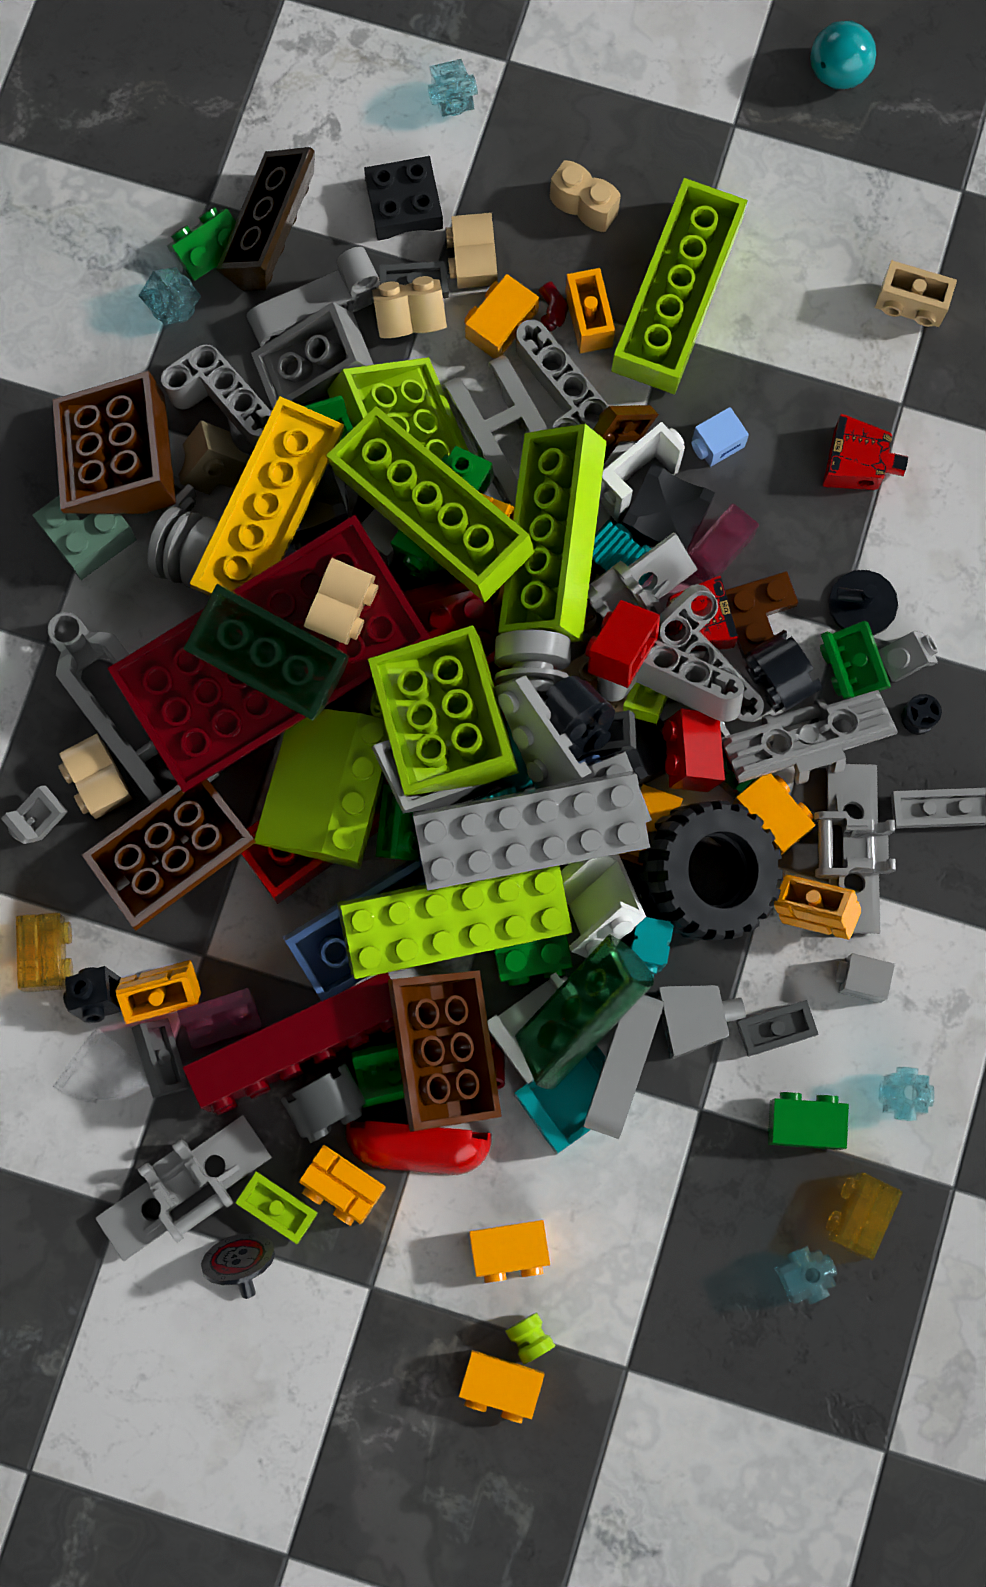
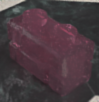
[688,503,759,582]

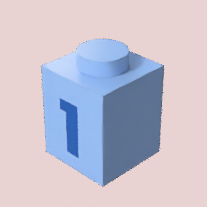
[691,407,749,467]

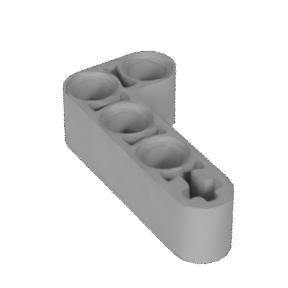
[246,247,380,347]
[516,320,608,430]
[161,344,272,448]
[659,584,764,722]
[597,640,744,722]
[583,990,664,1139]

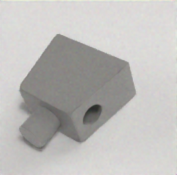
[656,985,746,1059]

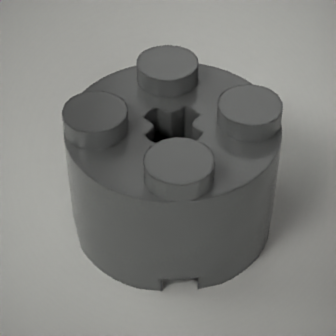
[280,1063,367,1143]

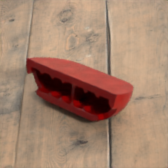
[346,1121,492,1175]

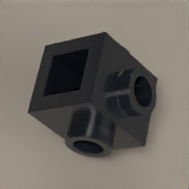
[63,966,122,1023]

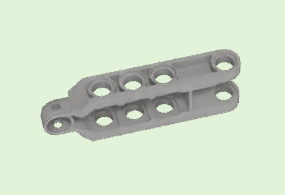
[442,355,548,507]
[48,612,220,804]

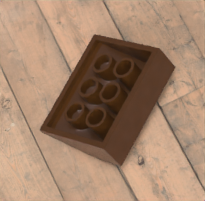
[52,370,176,514]
[82,779,256,931]
[388,970,502,1132]

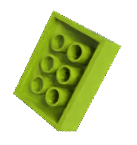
[327,357,469,460]
[368,625,519,796]
[254,709,389,870]

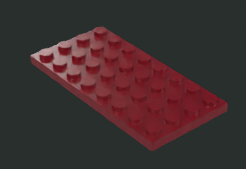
[107,515,431,793]

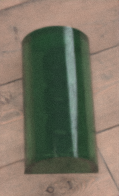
[183,584,349,721]
[515,934,654,1089]

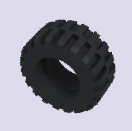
[637,800,783,940]

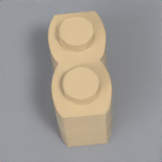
[550,160,621,232]
[445,213,498,289]
[372,276,447,338]
[304,558,378,645]
[58,733,134,819]

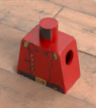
[823,414,908,490]
[658,576,738,652]

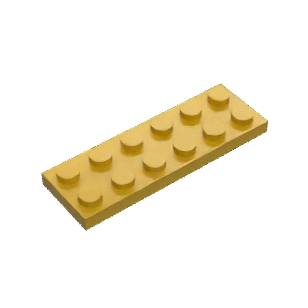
[190,396,345,599]

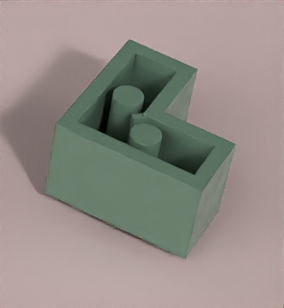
[32,495,137,580]

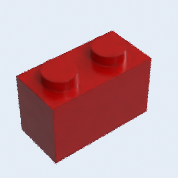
[585,600,660,688]
[663,708,725,793]

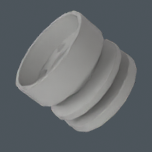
[148,506,220,590]
[494,630,571,703]

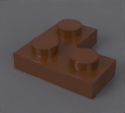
[593,405,659,464]
[725,571,799,659]

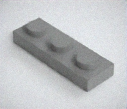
[891,788,986,829]

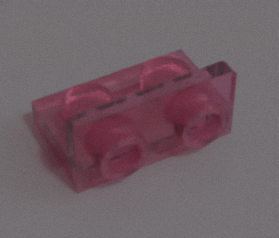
[177,988,262,1049]

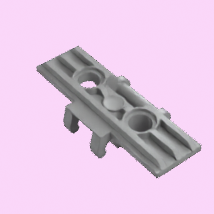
[571,532,697,661]
[721,690,898,785]
[814,764,896,934]
[95,1115,272,1261]

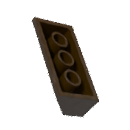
[216,147,315,291]

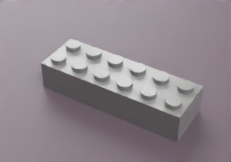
[413,771,650,891]

